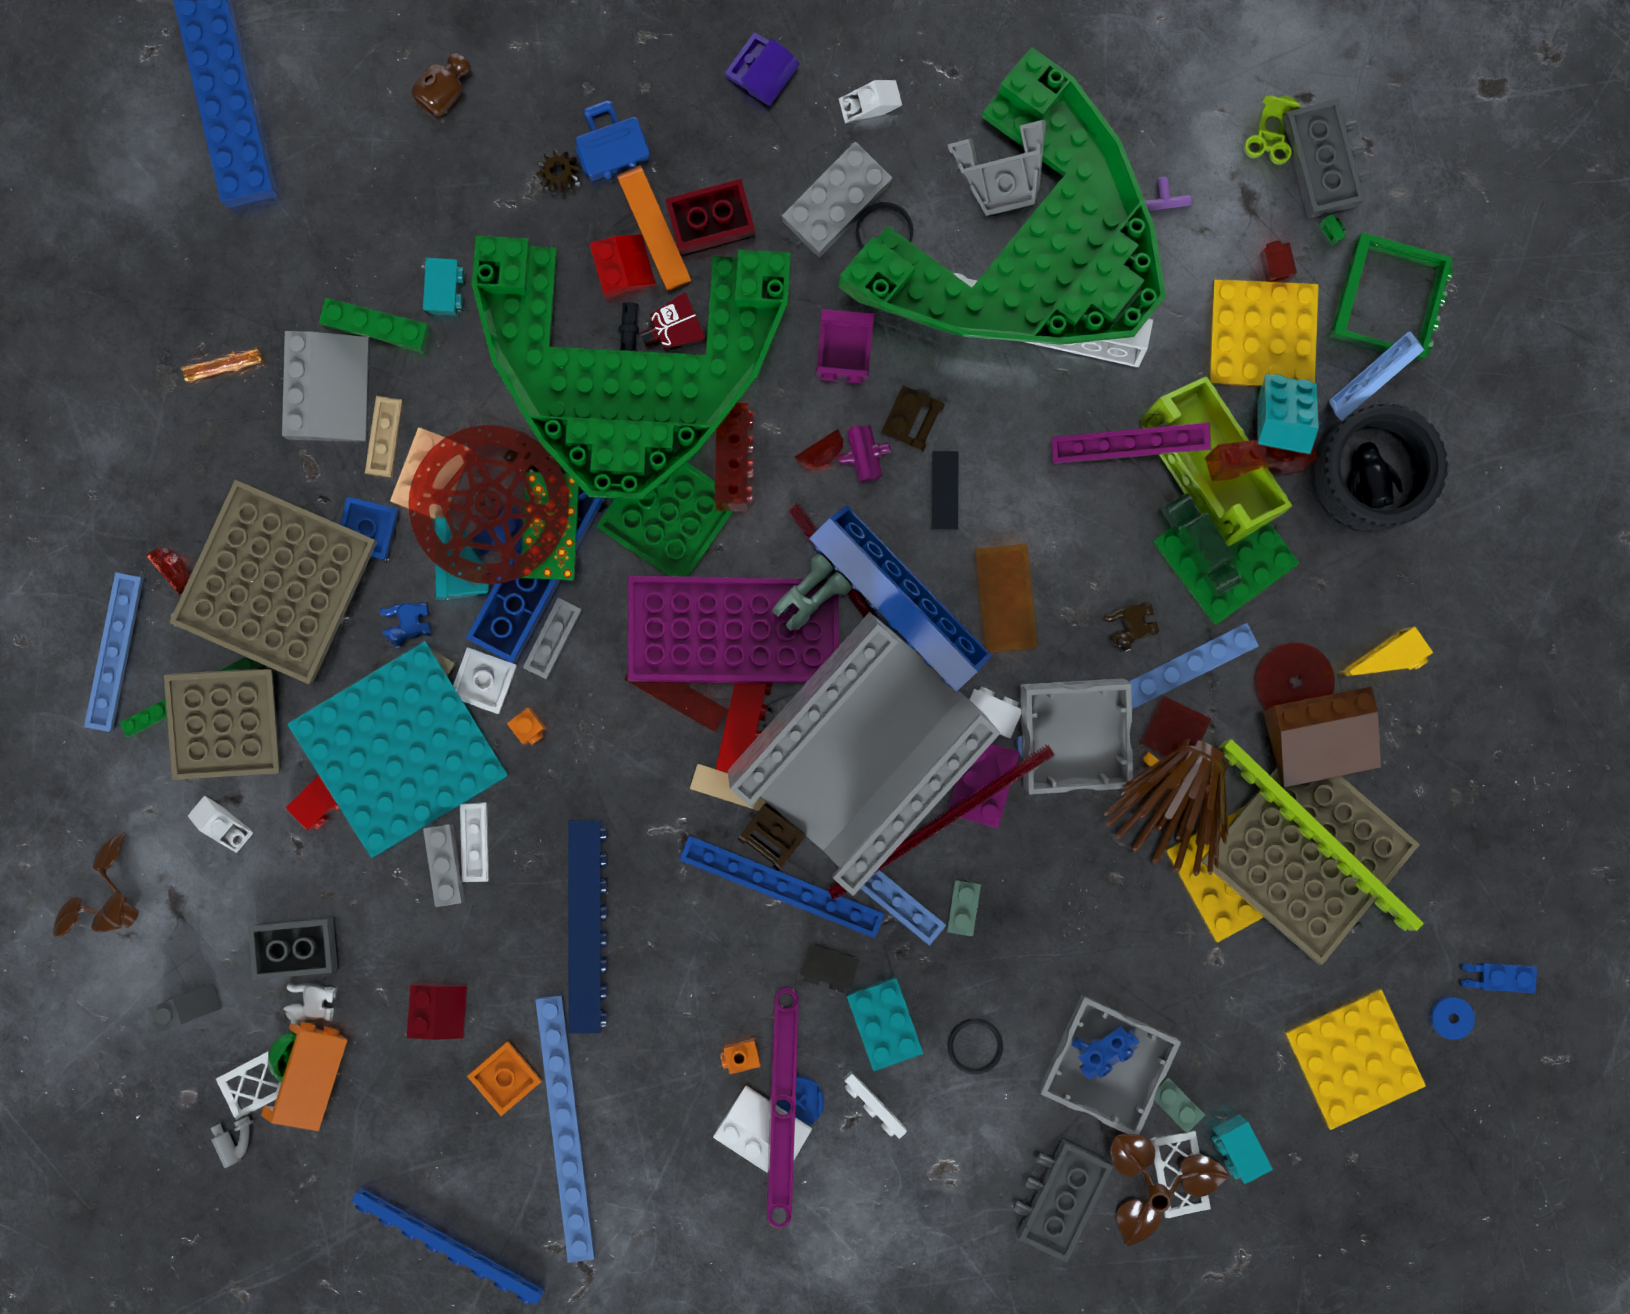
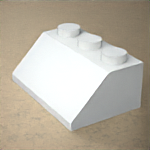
[713,1086,812,1173]

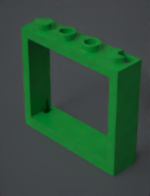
[1329,232,1453,362]

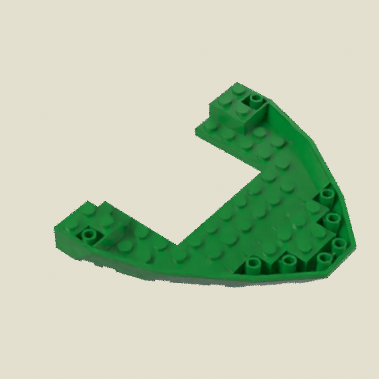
[839,47,1166,345]
[472,236,791,500]

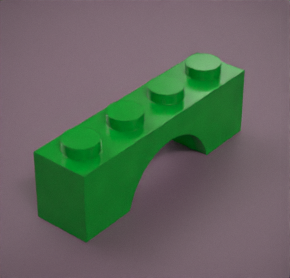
[319,298,432,354]

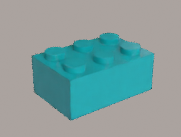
[1257,374,1319,454]
[846,976,923,1072]

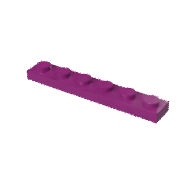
[1052,422,1212,464]

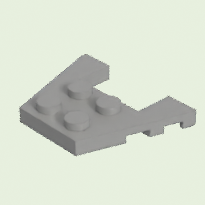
[947,120,1046,216]

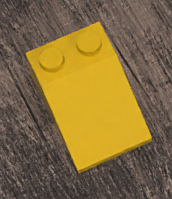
[1339,626,1433,677]

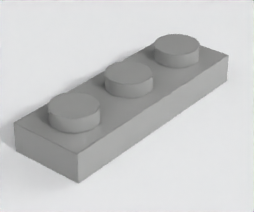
[523,598,582,680]

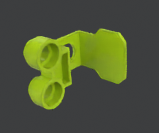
[1244,95,1301,165]

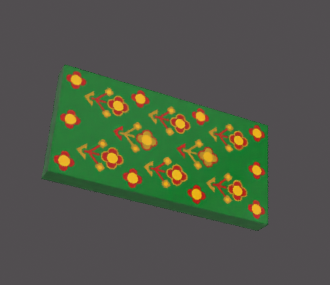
[521,472,579,581]

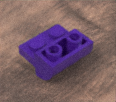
[724,32,800,106]

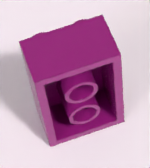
[946,744,1019,828]

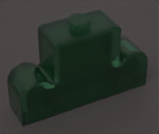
[1161,493,1242,598]

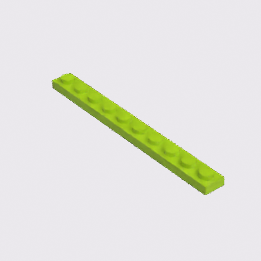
[1218,739,1424,931]

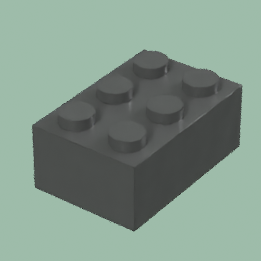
[248,918,338,980]

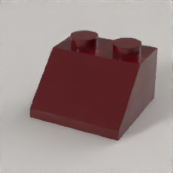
[406,982,467,1040]

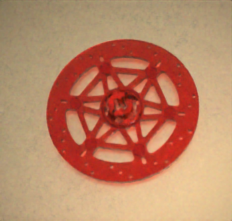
[408,425,569,584]

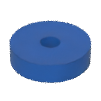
[1430,997,1475,1040]

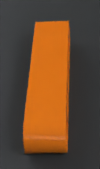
[617,165,691,291]

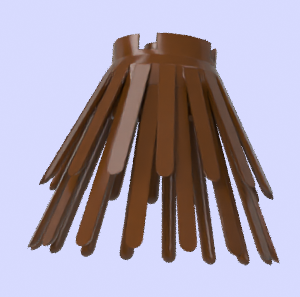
[1104,739,1229,876]

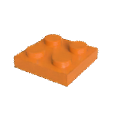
[467,1041,542,1116]

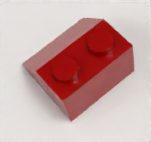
[589,234,656,299]

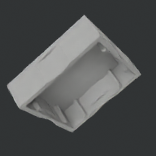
[1020,678,1133,794]
[1038,994,1181,1135]

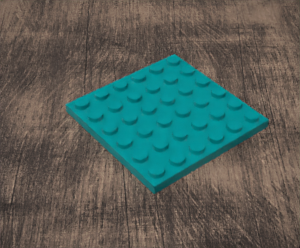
[287,641,508,859]

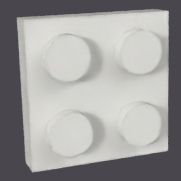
[453,647,517,714]

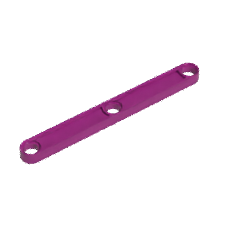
[766,988,799,1229]

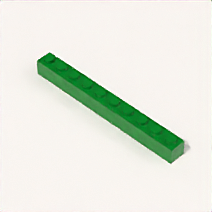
[119,657,266,737]

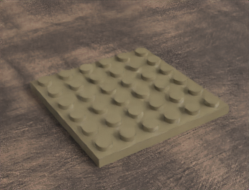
[169,480,377,686]
[1201,768,1420,965]

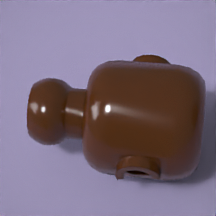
[411,52,471,116]

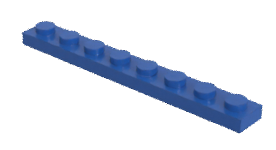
[680,835,885,938]
[351,1188,545,1305]

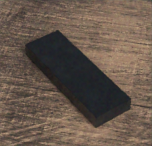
[931,451,959,530]

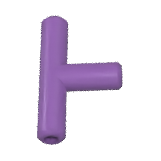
[1145,177,1192,211]

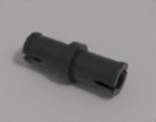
[618,302,639,351]

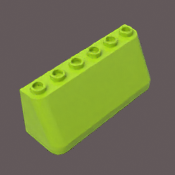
[1141,376,1292,547]

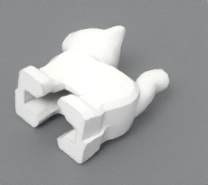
[283,983,337,1025]

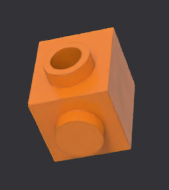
[507,708,547,746]
[720,1038,761,1074]

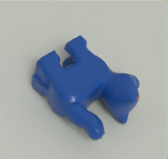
[380,602,432,648]

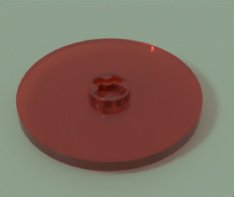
[1256,643,1335,709]

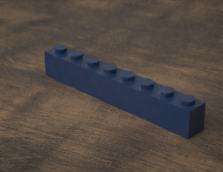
[568,820,607,1034]

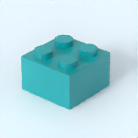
[1211,1114,1273,1184]

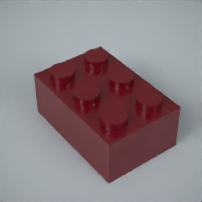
[665,178,756,255]

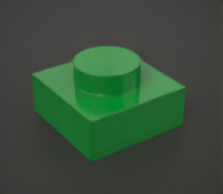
[1318,214,1346,246]

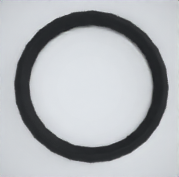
[948,1019,1003,1075]

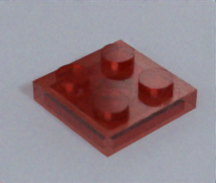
[1141,696,1211,756]

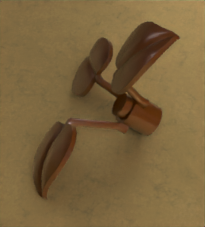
[53,832,139,938]
[1111,1134,1229,1246]

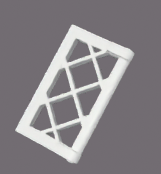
[216,1051,281,1120]
[1150,1130,1211,1218]

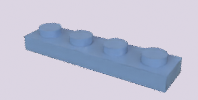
[860,870,946,946]

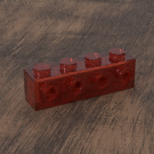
[715,403,753,511]

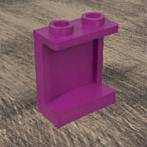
[816,309,874,384]

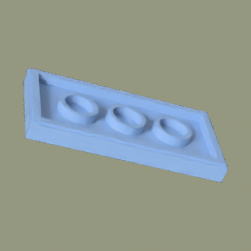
[1329,332,1424,421]

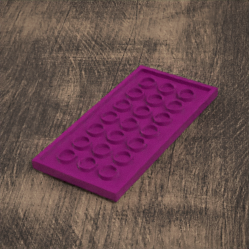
[628,576,839,684]

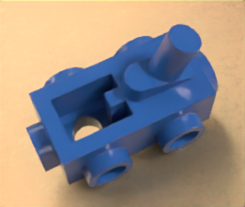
[1072,1026,1140,1080]

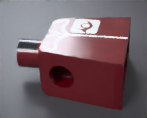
[640,292,706,352]

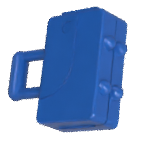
[575,100,650,181]

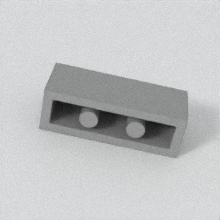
[423,824,465,907]

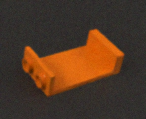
[261,1022,347,1131]

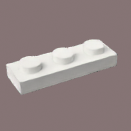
[844,1071,907,1139]

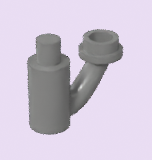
[210,1116,254,1168]

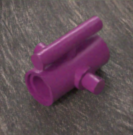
[838,425,891,482]

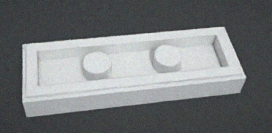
[460,802,489,882]

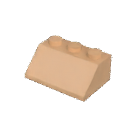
[390,427,472,519]

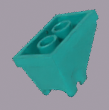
[435,518,489,601]

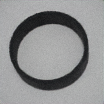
[856,202,914,250]

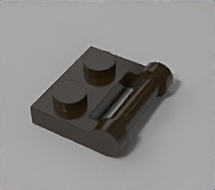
[881,385,945,452]
[737,803,807,871]

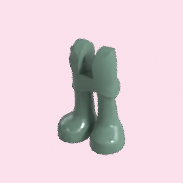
[772,553,852,631]

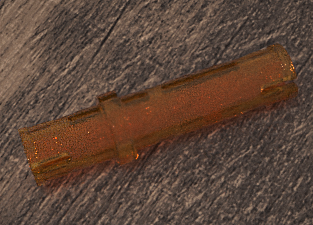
[181,347,263,382]

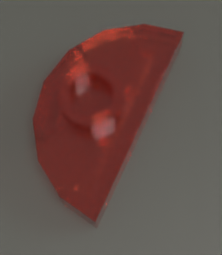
[795,429,844,468]
[147,548,188,595]

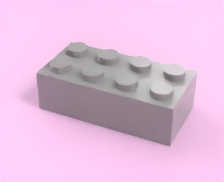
[782,142,893,258]

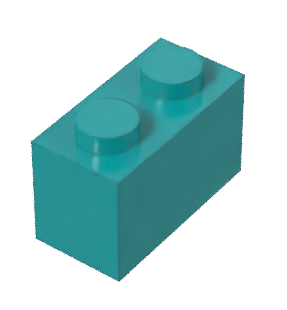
[423,258,465,316]

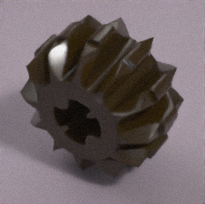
[536,149,581,194]

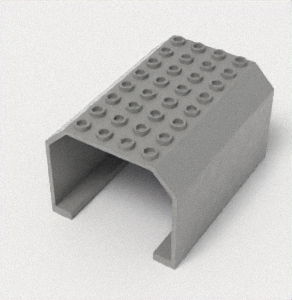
[728,612,1000,896]

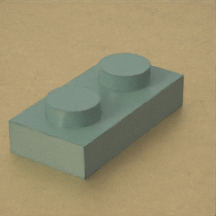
[947,880,981,936]
[1154,1077,1205,1133]

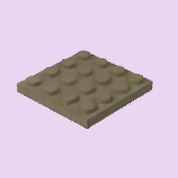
[164,668,280,780]

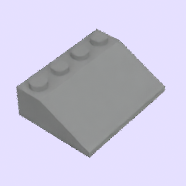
[282,331,369,441]

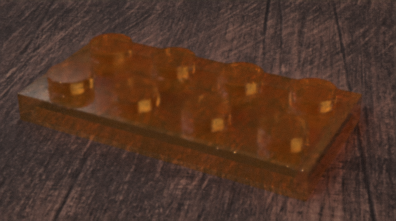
[975,544,1038,653]

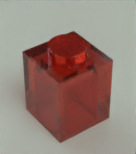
[1260,241,1297,282]

